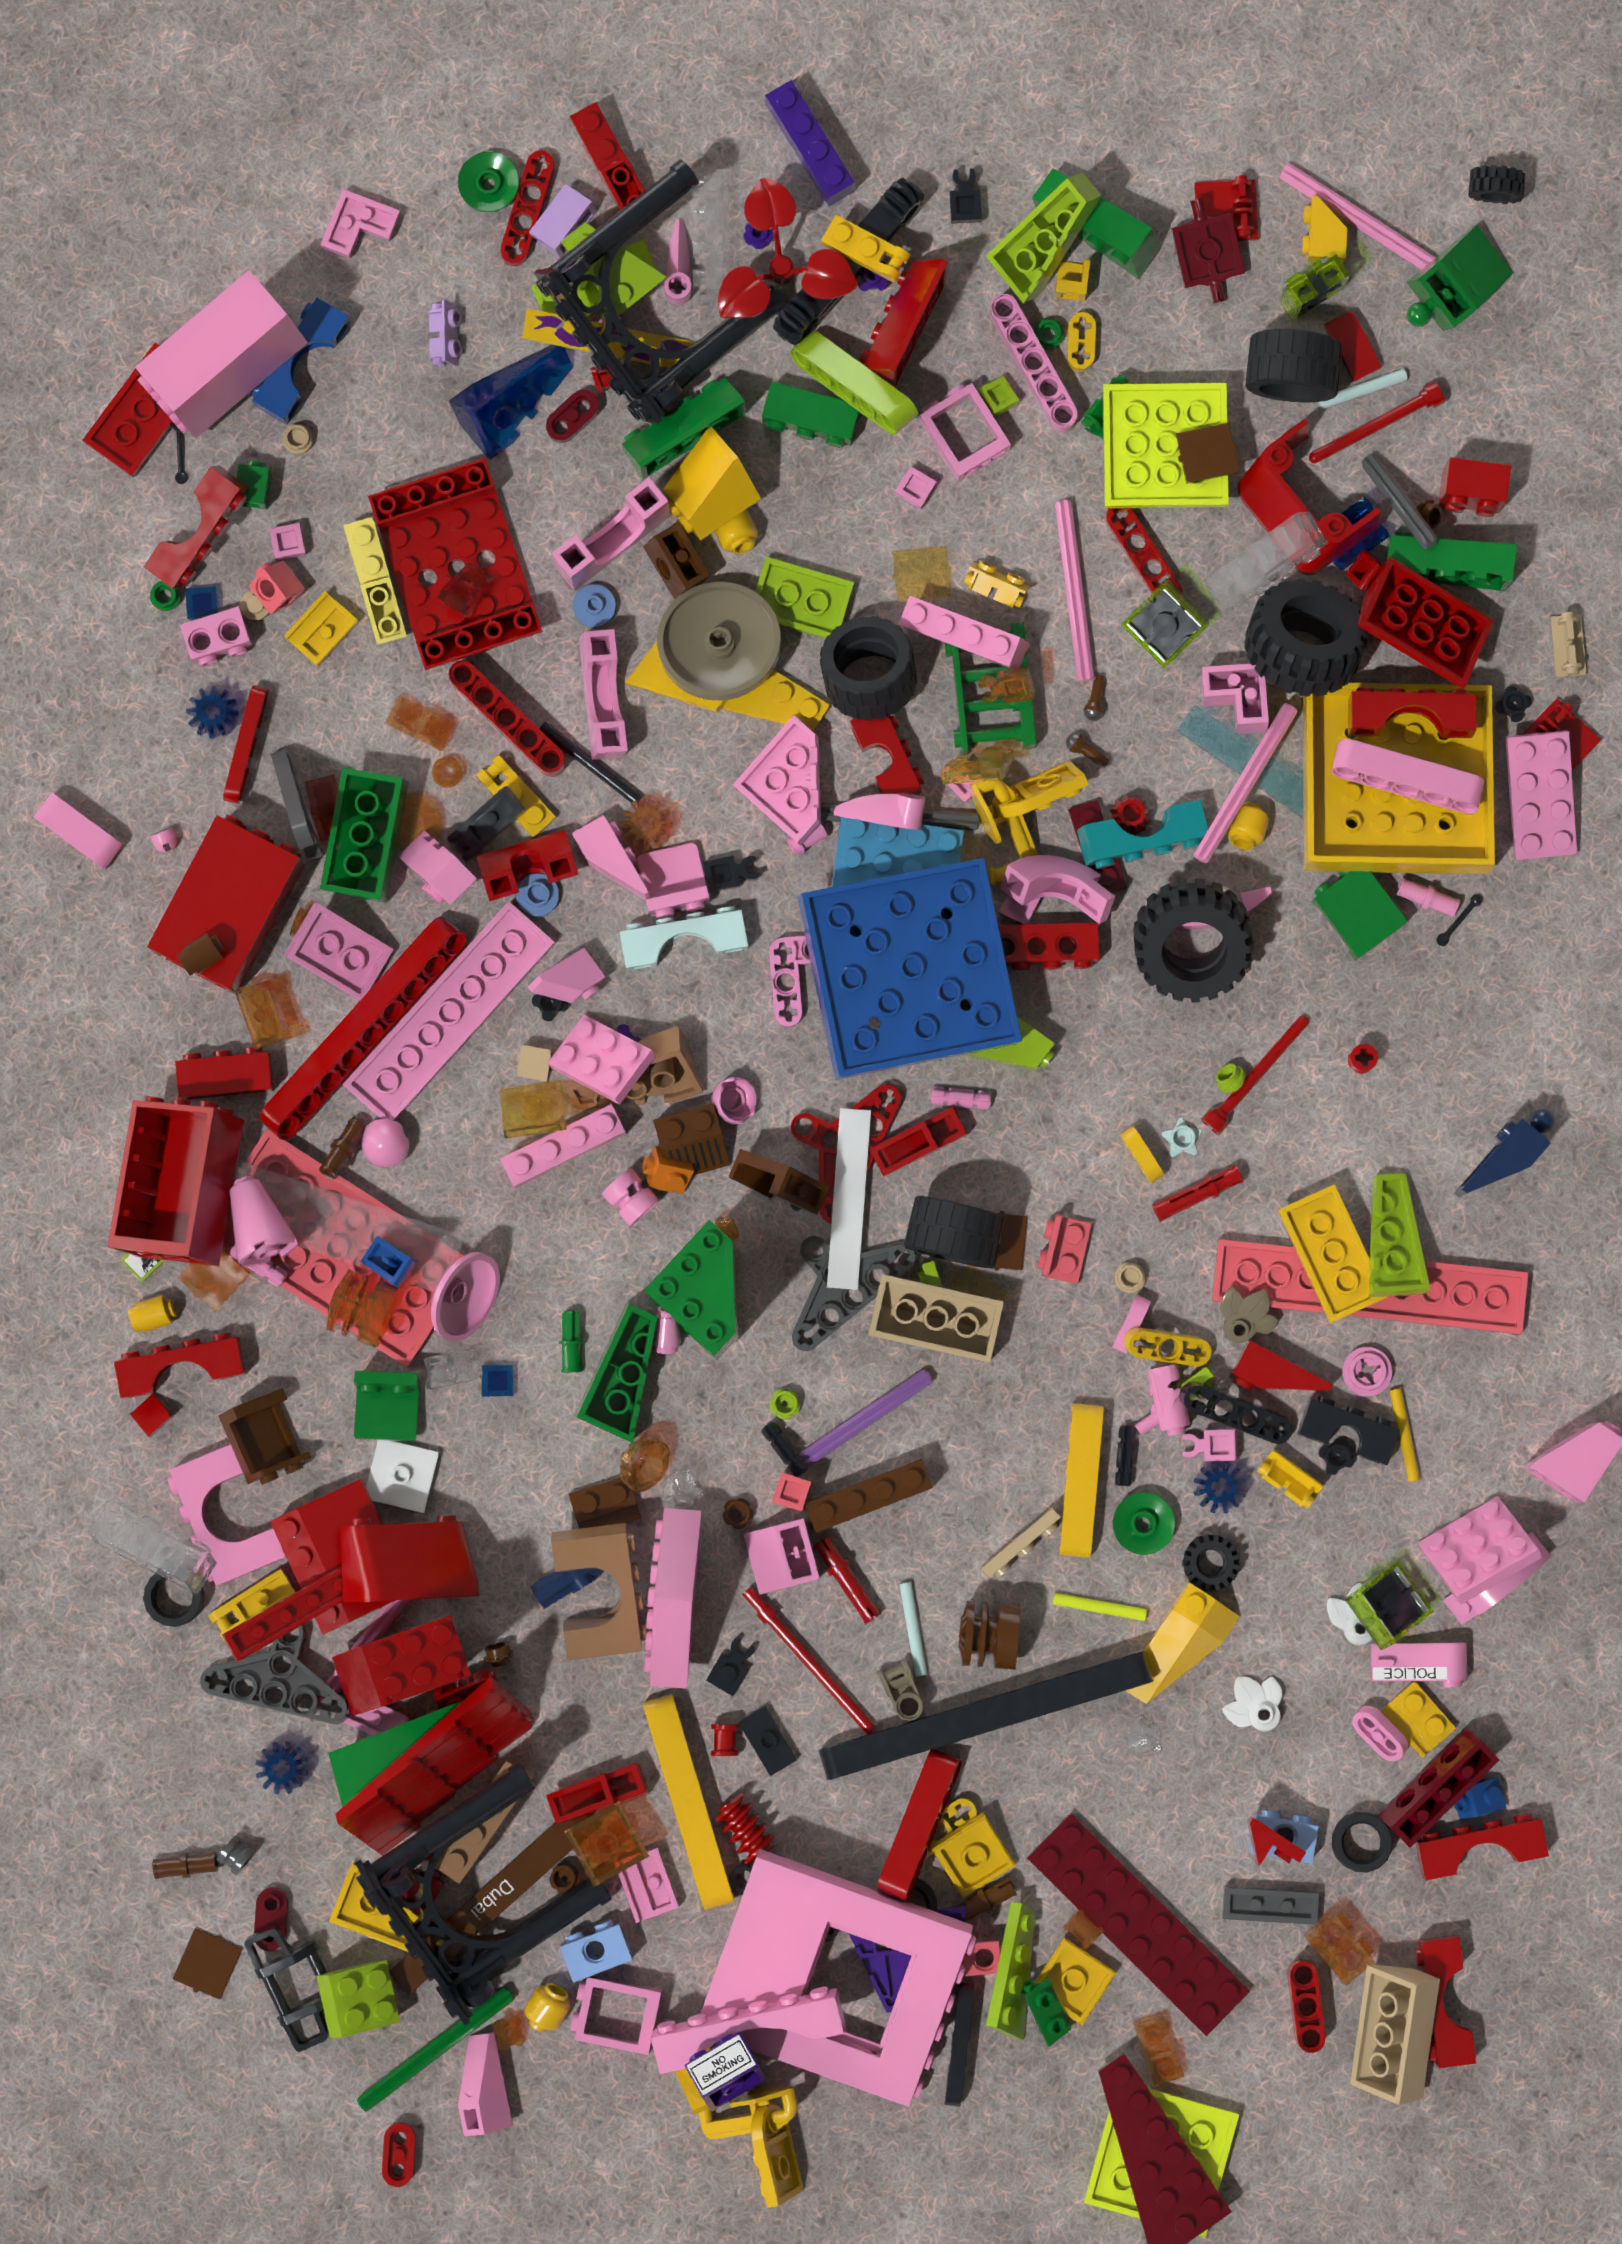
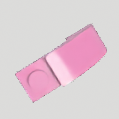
[1000,855,1115,924]
[1443,1532,1551,1625]

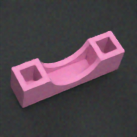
[899,596,1030,672]
[579,629,628,760]
[500,1104,626,1189]

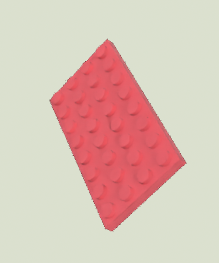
[222,1129,464,1368]

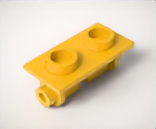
[964,560,1030,608]
[1257,1449,1324,1509]

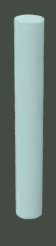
[1318,369,1407,410]
[899,1582,928,1677]

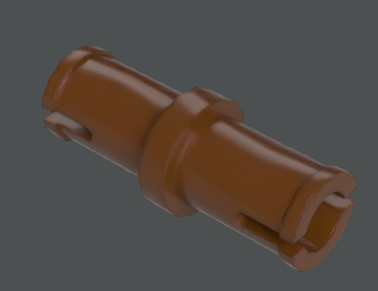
[319,1118,366,1180]
[152,1852,218,1879]
[953,1877,1018,1922]

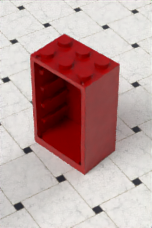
[147,814,305,995]
[107,1096,244,1266]
[332,1615,471,1716]

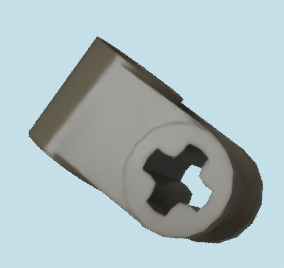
[877,1659,923,1721]

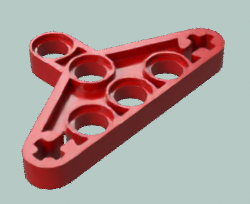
[790,1084,901,1224]

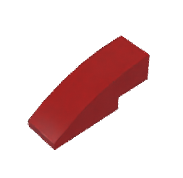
[869,1107,969,1177]
[546,1763,650,1825]

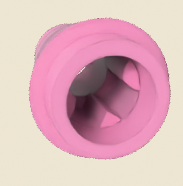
[652,1306,681,1354]

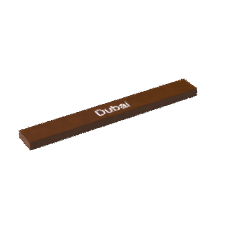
[389,1816,597,1996]

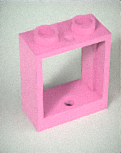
[919,383,1011,482]
[570,1976,662,2055]

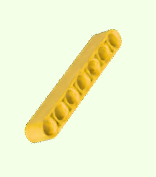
[642,1693,735,1911]

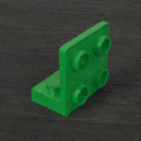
[354,1371,420,1442]

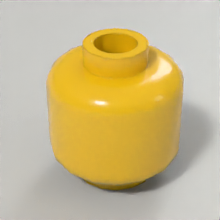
[714,510,758,555]
[1226,802,1269,850]
[524,1983,571,2032]

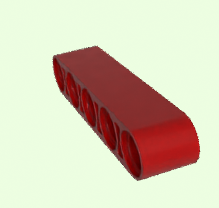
[448,660,566,777]
[877,1749,962,1902]

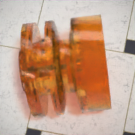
[326,1269,400,1348]

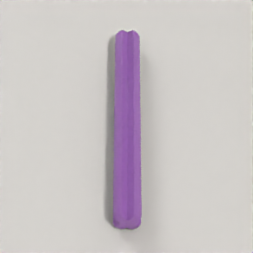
[799,1369,933,1467]

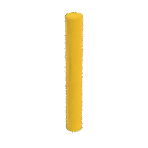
[1389,1388,1420,1482]

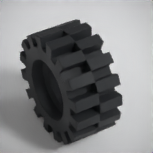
[1468,165,1526,204]
[1182,1534,1240,1591]

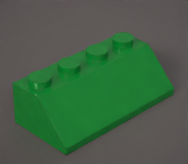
[622,378,746,480]
[320,767,409,903]

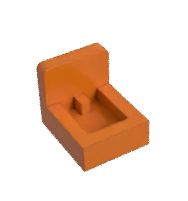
[642,1146,694,1194]

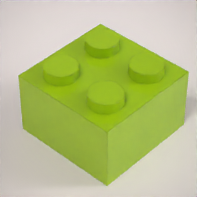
[316,1960,400,2038]

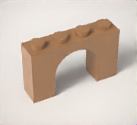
[551,1523,647,1661]
[435,1757,536,1884]

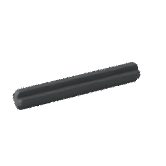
[1362,454,1438,550]

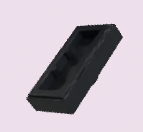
[738,1706,797,1776]

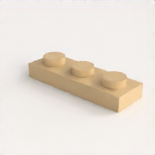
[980,1508,1061,1579]

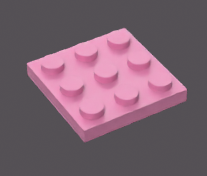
[1418,1496,1542,1605]

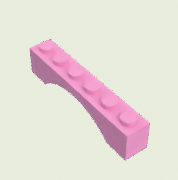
[651,1987,846,2074]

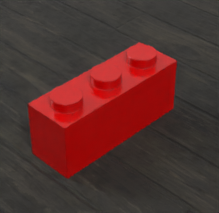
[175,1047,274,1100]

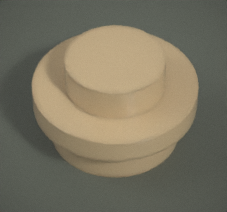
[282,423,313,455]
[240,590,269,621]
[1114,1262,1145,1293]

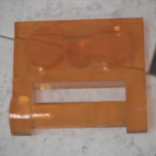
[234,975,306,1049]

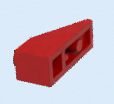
[1231,1340,1333,1391]

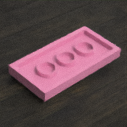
[1505,730,1577,860]

